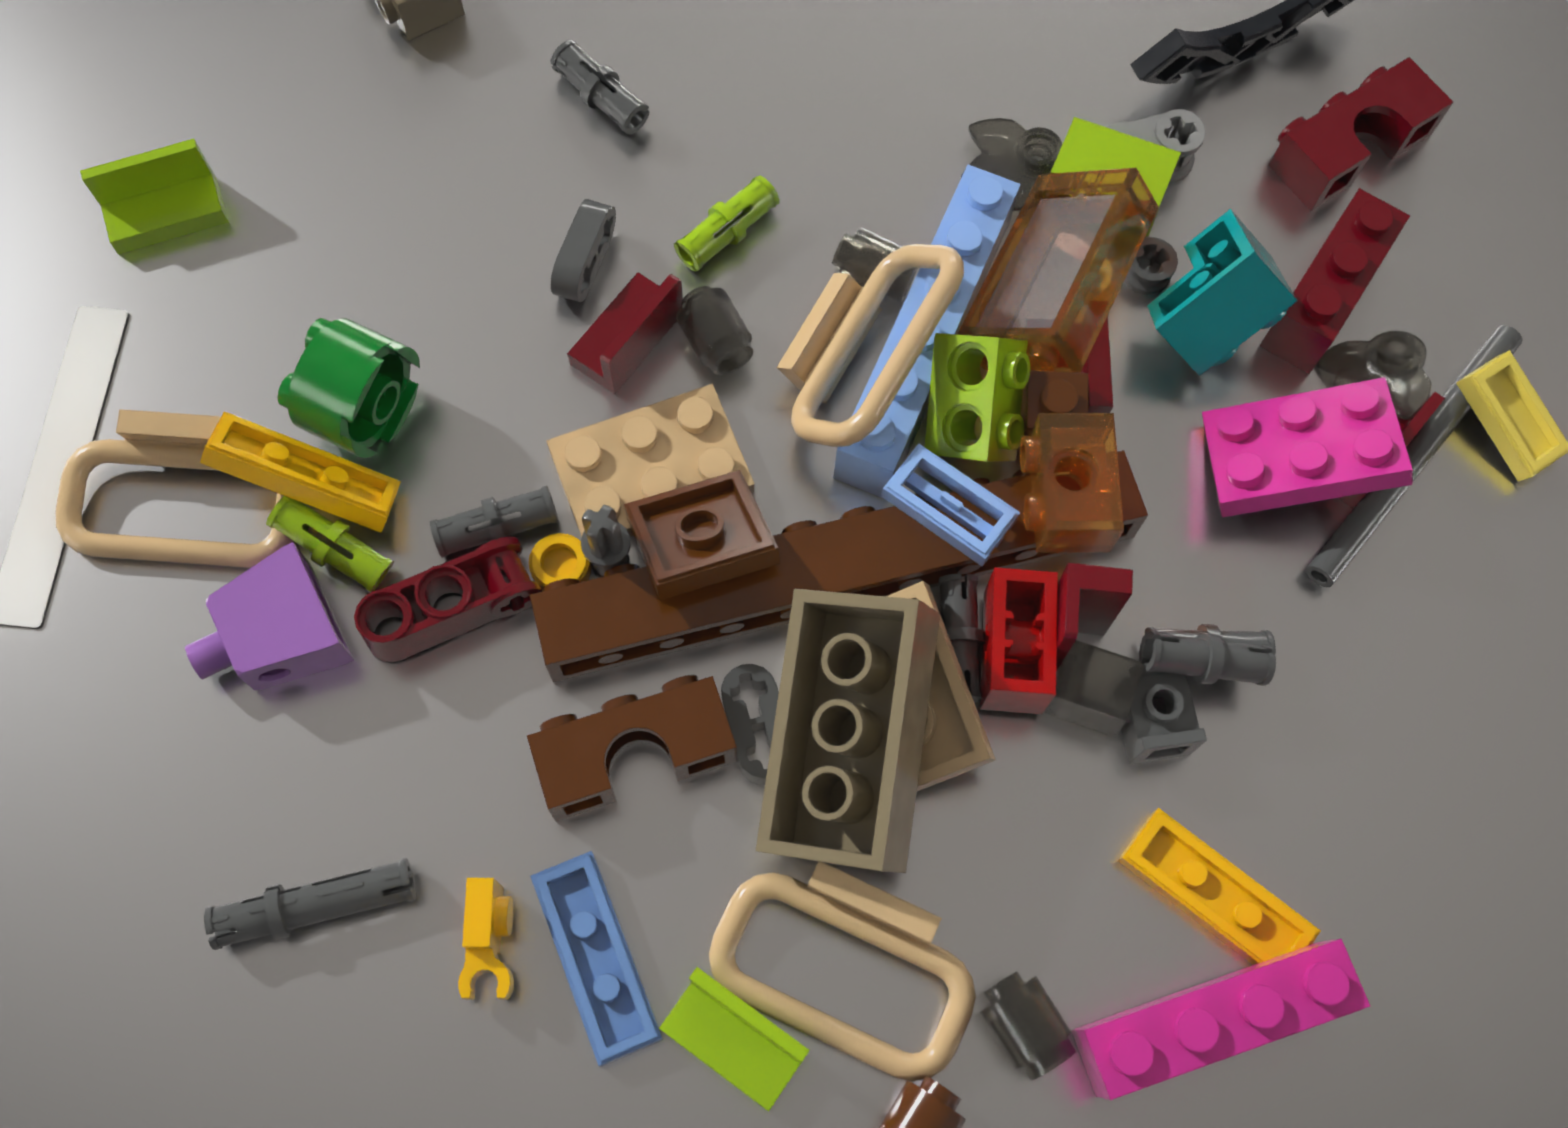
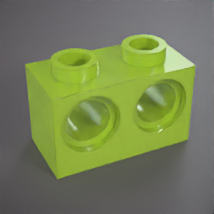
[925,333,1030,462]

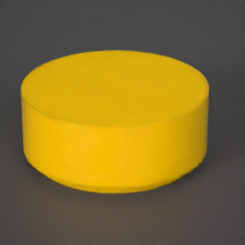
[528,533,592,591]

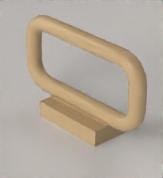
[776,244,964,447]
[55,409,294,568]
[709,861,976,1081]

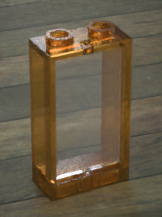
[957,168,1159,373]

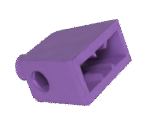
[185,542,354,690]

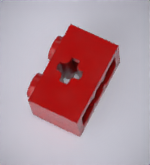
[980,567,1058,714]

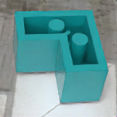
[1147,209,1298,376]

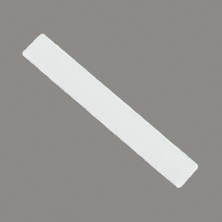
[0,306,128,628]

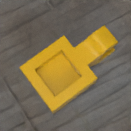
[458,878,514,1000]

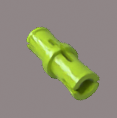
[674,175,780,272]
[266,496,394,593]

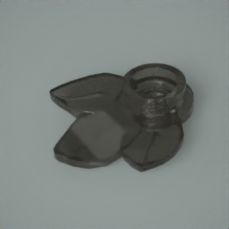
[960,118,1062,211]
[1317,331,1432,420]

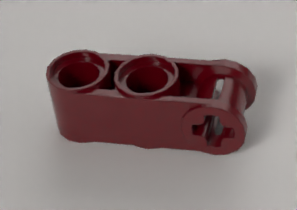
[354,536,543,662]

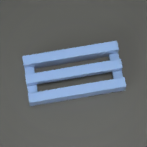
[881,444,1020,566]

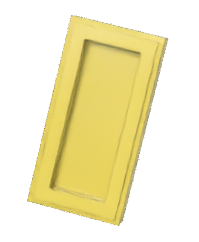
[1456,350,1568,482]

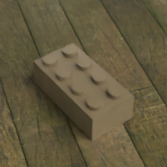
[755,588,940,873]

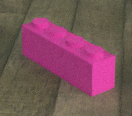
[1071,939,1371,1100]

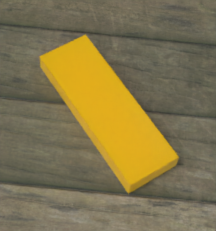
[200,412,401,533]
[1118,808,1321,965]

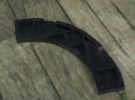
[1130,0,1354,84]

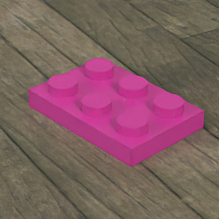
[1202,377,1413,517]

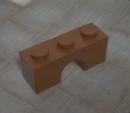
[527,675,737,822]

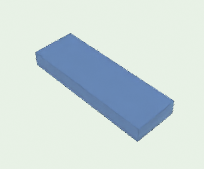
[530,851,663,1067]

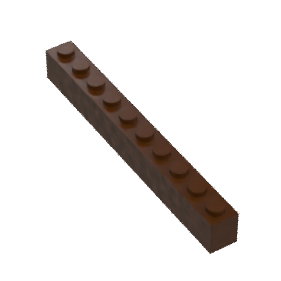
[530,450,1148,682]

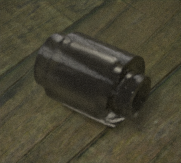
[832,227,918,302]
[676,286,754,375]
[980,971,1076,1081]

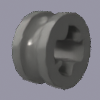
[1121,237,1178,295]

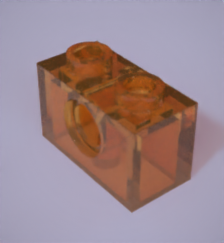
[1020,413,1124,553]

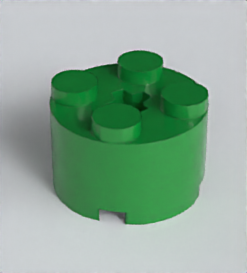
[277,318,420,458]

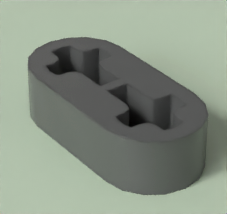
[550,199,616,303]
[721,664,779,785]

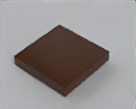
[624,470,781,601]

